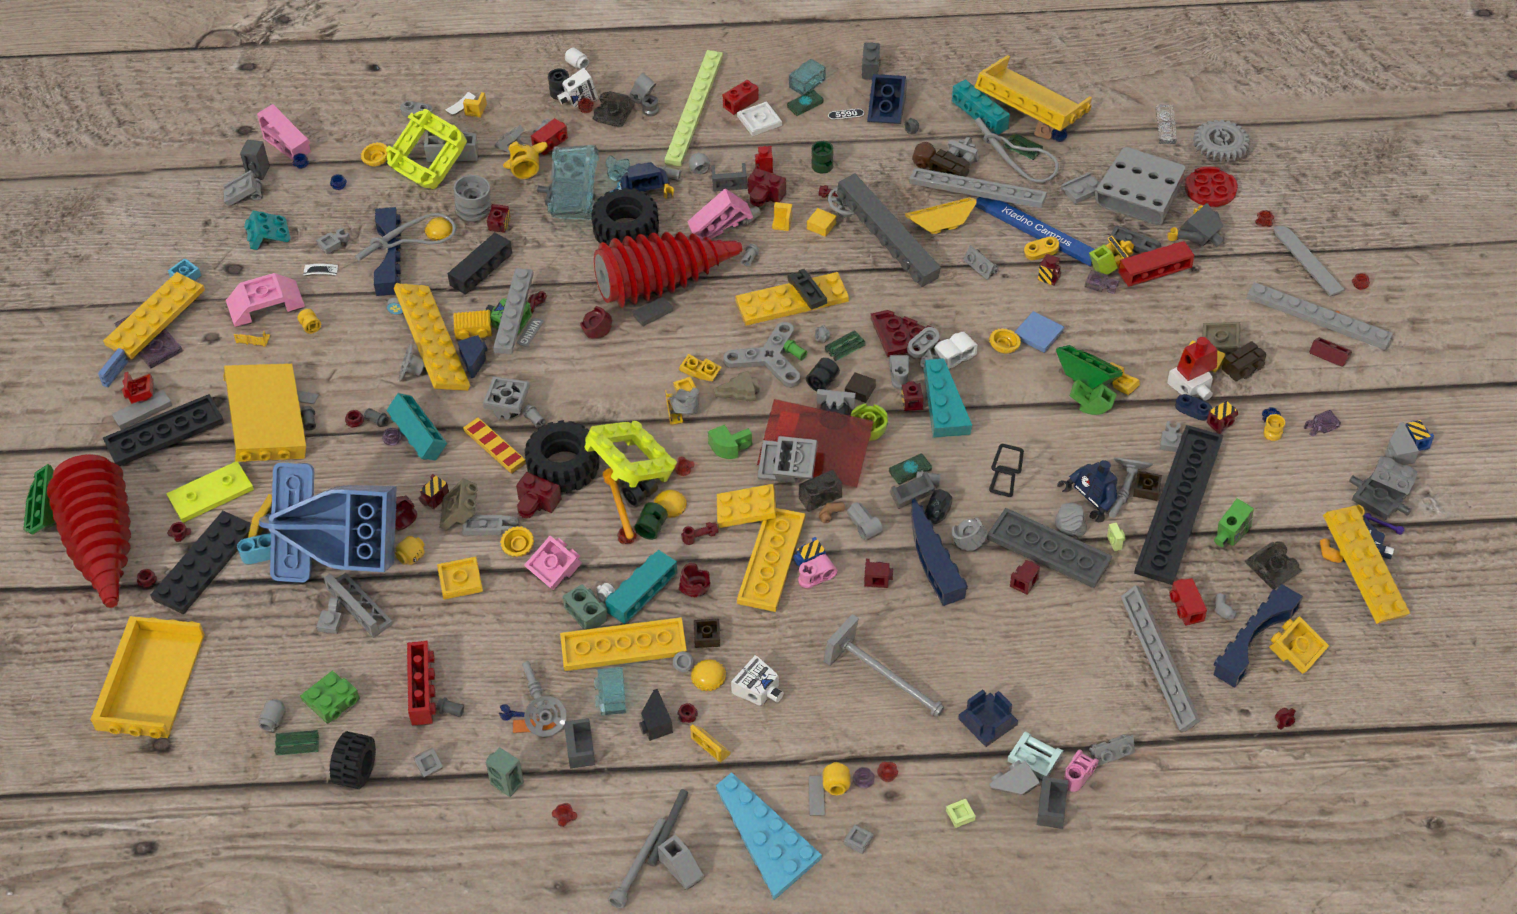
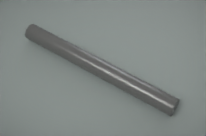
[647,789,688,867]

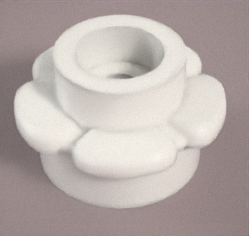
[597,583,615,601]

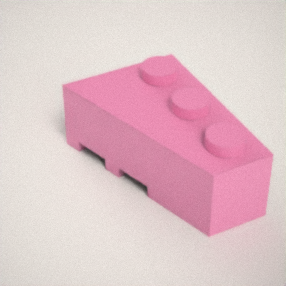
[257,104,311,162]
[687,189,753,240]

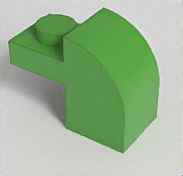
[1069,379,1117,415]
[708,425,752,459]

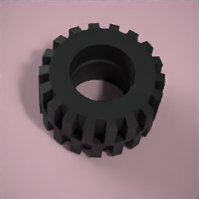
[330,731,376,789]

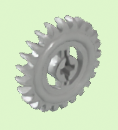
[1193,120,1250,162]

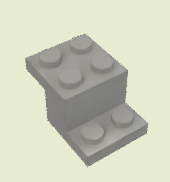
[758,436,818,483]

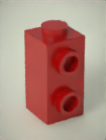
[722,79,759,115]
[531,118,568,155]
[1169,578,1207,626]

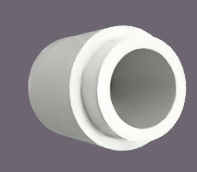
[565,48,589,69]

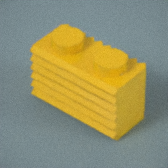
[454,310,492,340]

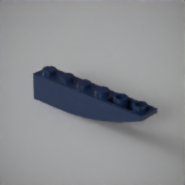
[911,499,968,606]

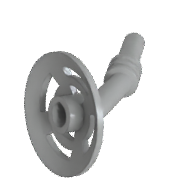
[1109,457,1153,518]
[522,661,567,737]

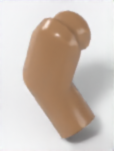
[819,502,845,523]

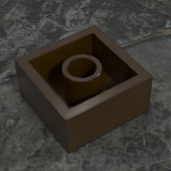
[845,372,876,403]
[1133,471,1162,501]
[694,619,720,648]

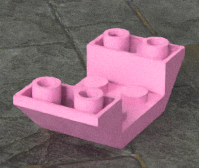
[226,273,305,327]

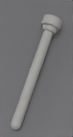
[608,818,666,908]

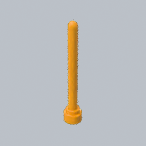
[603,468,634,539]

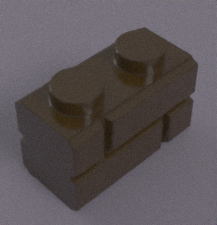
[929,149,970,177]
[1222,341,1266,381]

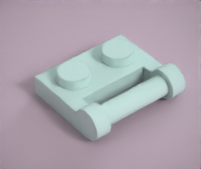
[1008,731,1064,779]

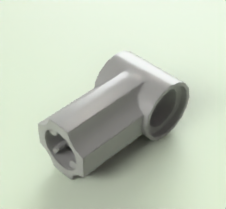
[847,502,883,540]

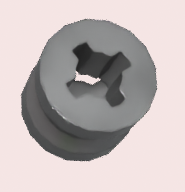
[642,95,659,116]

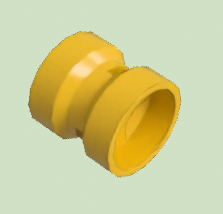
[297,309,321,334]
[1263,414,1285,441]

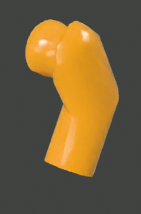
[1320,538,1344,563]

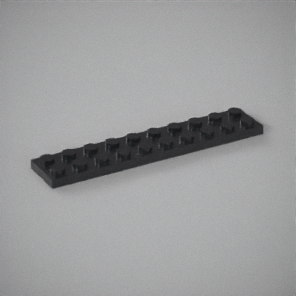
[1134,425,1224,585]

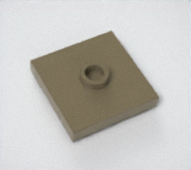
[1202,322,1241,353]

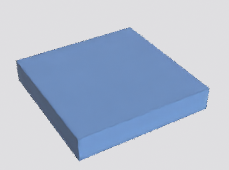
[1014,311,1064,353]

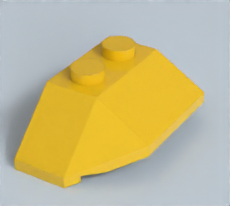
[905,197,977,234]

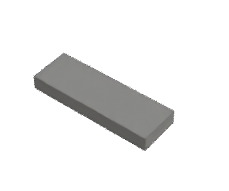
[112,390,172,430]

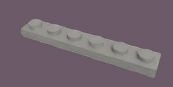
[493,268,534,354]

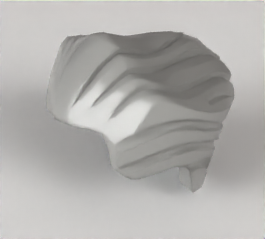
[670,387,700,415]
[1055,503,1086,538]
[952,518,987,551]

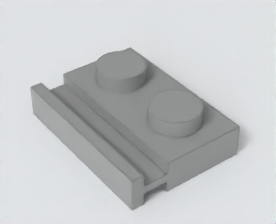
[223,170,256,207]
[1061,172,1100,204]

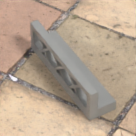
[324,573,393,638]

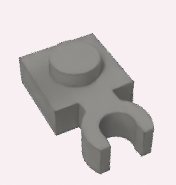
[316,228,350,254]
[1159,421,1182,452]

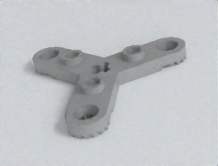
[724,322,800,388]

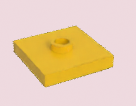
[248,494,272,538]
[437,556,483,600]

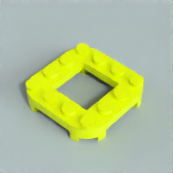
[386,109,467,189]
[584,421,677,487]

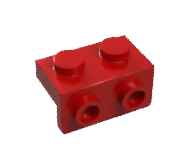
[122,372,153,404]

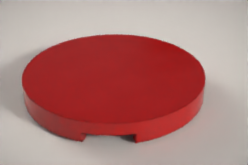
[1185,166,1238,207]

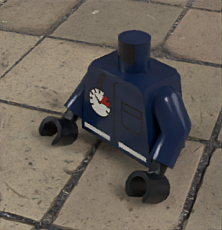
[1057,460,1118,523]

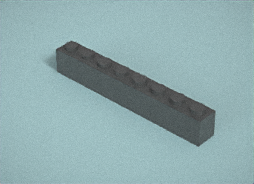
[837,173,941,287]

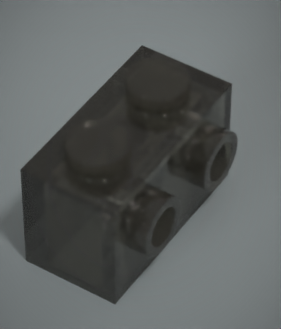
[799,470,842,512]

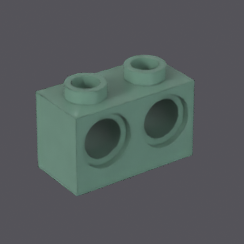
[562,584,607,630]
[486,747,524,797]

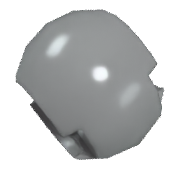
[689,153,710,174]

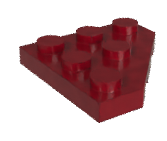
[871,310,940,357]

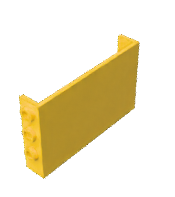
[974,55,1092,131]
[223,363,306,462]
[90,616,205,739]

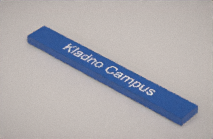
[975,197,1095,267]

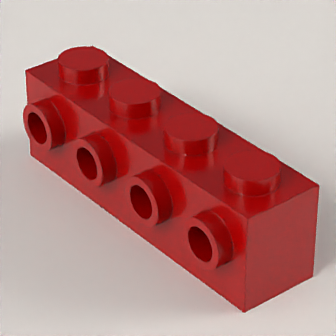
[1118,241,1195,287]
[407,640,436,726]

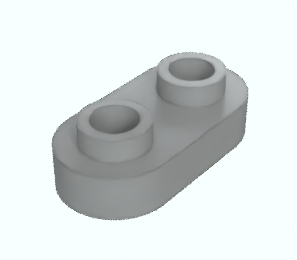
[400,101,433,117]
[907,327,940,358]

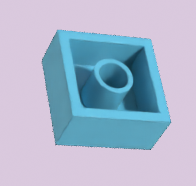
[168,258,201,281]

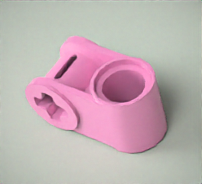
[798,554,837,588]
[1064,749,1099,792]

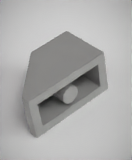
[1385,422,1419,465]

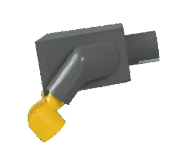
[1167,203,1224,247]

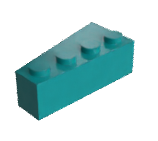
[924,358,973,438]

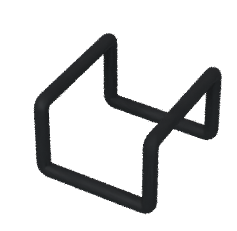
[989,443,1024,497]

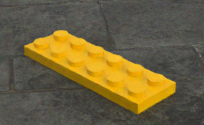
[103,272,205,359]
[735,272,849,326]
[1323,505,1410,624]
[737,508,805,612]
[560,617,687,671]

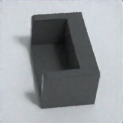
[240,139,270,180]
[711,163,747,192]
[890,471,935,509]
[564,718,595,769]
[1037,777,1069,829]

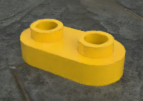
[1024,236,1059,260]

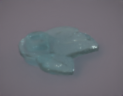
[606,155,630,181]

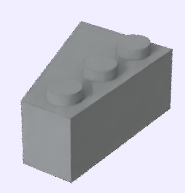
[424,130,479,162]

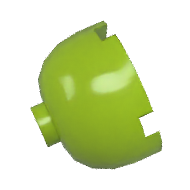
[850,404,888,442]

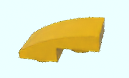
[679,354,722,382]

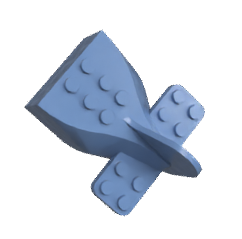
[259,462,397,582]

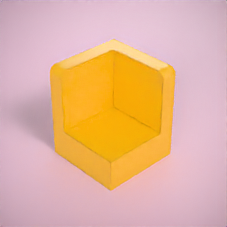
[463,92,487,118]
[772,202,792,231]

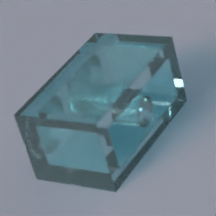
[789,59,826,96]
[594,667,626,715]

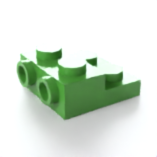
[300,670,360,724]

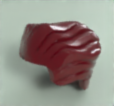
[580,306,612,339]
[395,495,418,531]
[678,563,711,598]

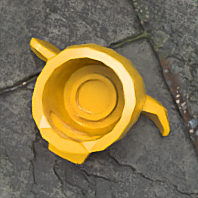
[503,141,547,179]

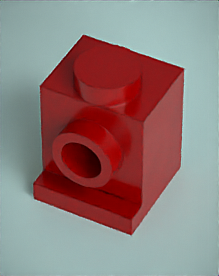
[755,146,773,173]

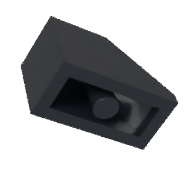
[639,689,673,741]

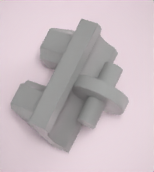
[948,137,979,165]

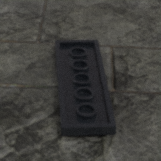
[103,394,224,466]
[150,511,251,614]

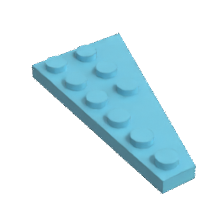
[716,772,822,900]

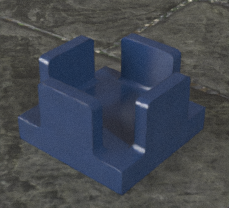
[958,689,1018,747]

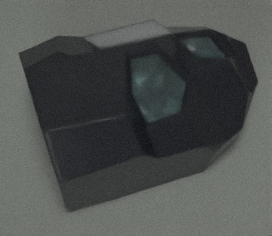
[926,489,953,524]

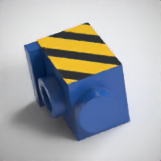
[1405,420,1434,451]
[793,537,826,571]

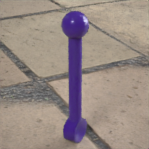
[1364,513,1404,535]

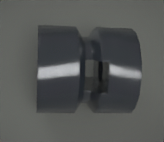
[548,68,569,100]
[806,357,840,391]
[621,479,658,507]

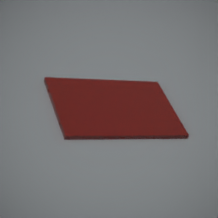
[757,399,874,488]

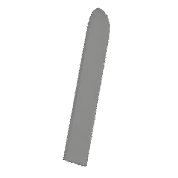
[1274,226,1344,296]

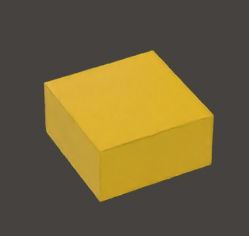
[807,208,837,237]

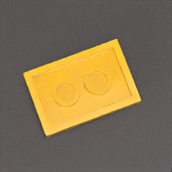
[717,484,776,528]

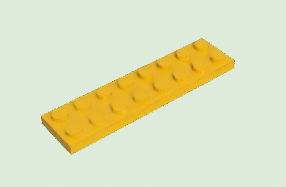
[394,283,470,391]

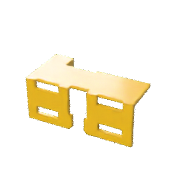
[234,331,270,347]
[665,390,683,425]

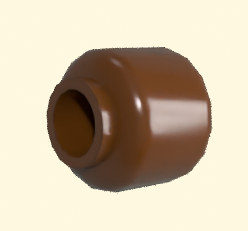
[912,142,936,168]

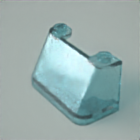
[548,145,599,220]

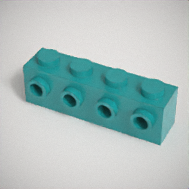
[952,79,1010,135]
[386,393,447,461]
[605,549,678,624]

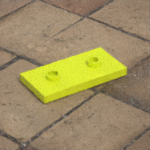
[166,462,254,523]

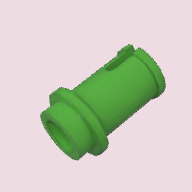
[783,339,808,361]

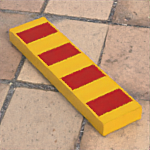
[463,418,526,474]

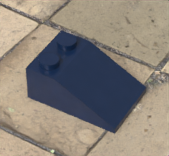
[867,74,907,124]

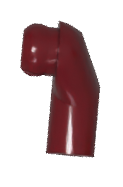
[528,291,547,313]

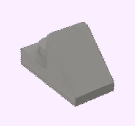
[494,125,524,153]

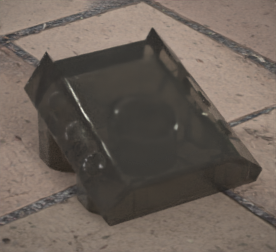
[592,91,636,127]
[1244,541,1303,590]

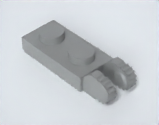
[462,515,519,535]

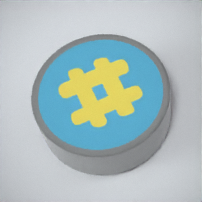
[386,298,403,315]

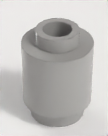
[258,699,286,732]

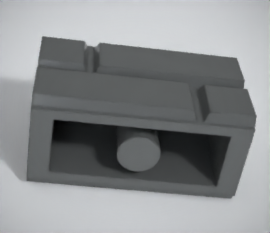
[862,42,880,80]

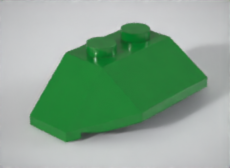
[1056,345,1123,390]
[23,464,56,535]

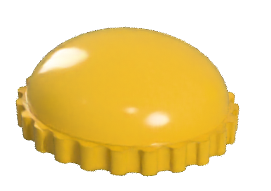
[361,142,388,167]
[425,217,453,241]
[989,328,1021,354]
[653,490,687,518]
[500,526,535,558]
[691,659,726,691]

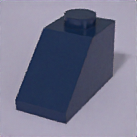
[457,335,488,379]

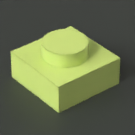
[1107,523,1125,551]
[946,799,976,828]

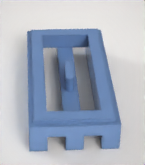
[98,348,128,387]

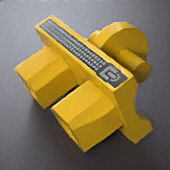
[1105,236,1134,268]

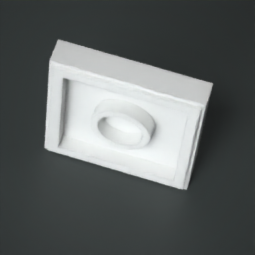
[737,102,782,136]

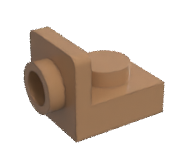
[1034,120,1054,139]

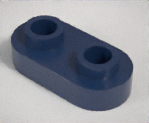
[1175,394,1213,421]

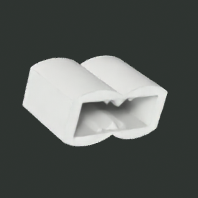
[934,332,978,369]

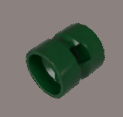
[811,141,834,174]
[634,502,668,540]

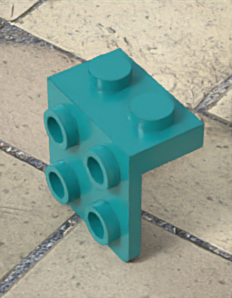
[244,210,291,250]

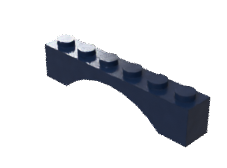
[374,207,402,296]
[1214,584,1303,688]

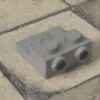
[1371,456,1418,495]

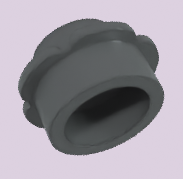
[904,118,919,134]

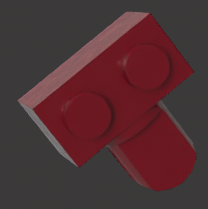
[748,168,786,207]
[516,472,562,518]

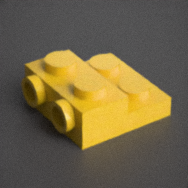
[1269,616,1329,674]

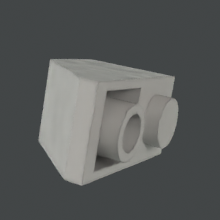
[989,760,1040,796]
[658,834,704,890]

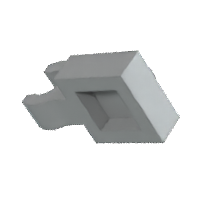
[316,597,343,634]

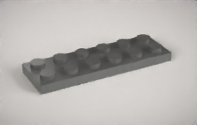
[987,508,1112,588]

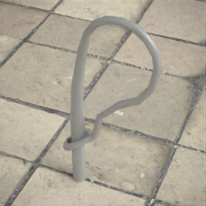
[975,118,1059,183]
[355,213,456,261]

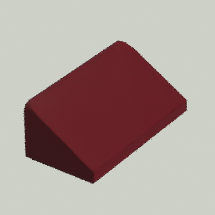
[1309,337,1352,367]

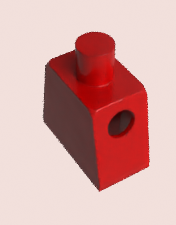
[1177,337,1218,381]

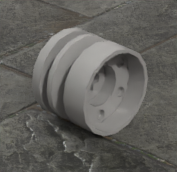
[454,175,491,221]

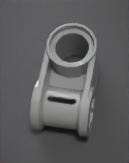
[630,73,656,104]
[889,355,909,389]

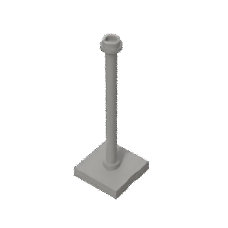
[823,614,945,717]

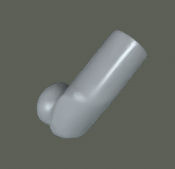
[1215,593,1236,620]

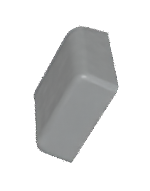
[1095,147,1185,225]

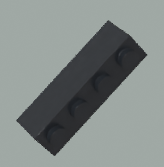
[447,232,513,295]

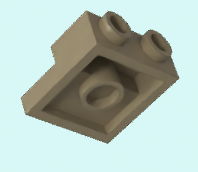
[439,478,478,531]

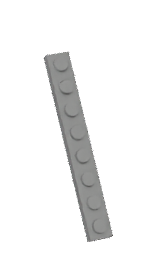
[909,168,1047,208]
[1246,282,1393,350]
[1121,585,1200,732]

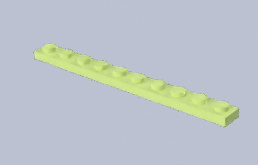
[664,50,723,167]

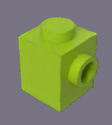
[1089,245,1118,277]

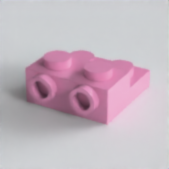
[524,536,582,590]

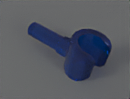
[499,704,525,721]

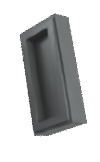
[633,296,673,326]

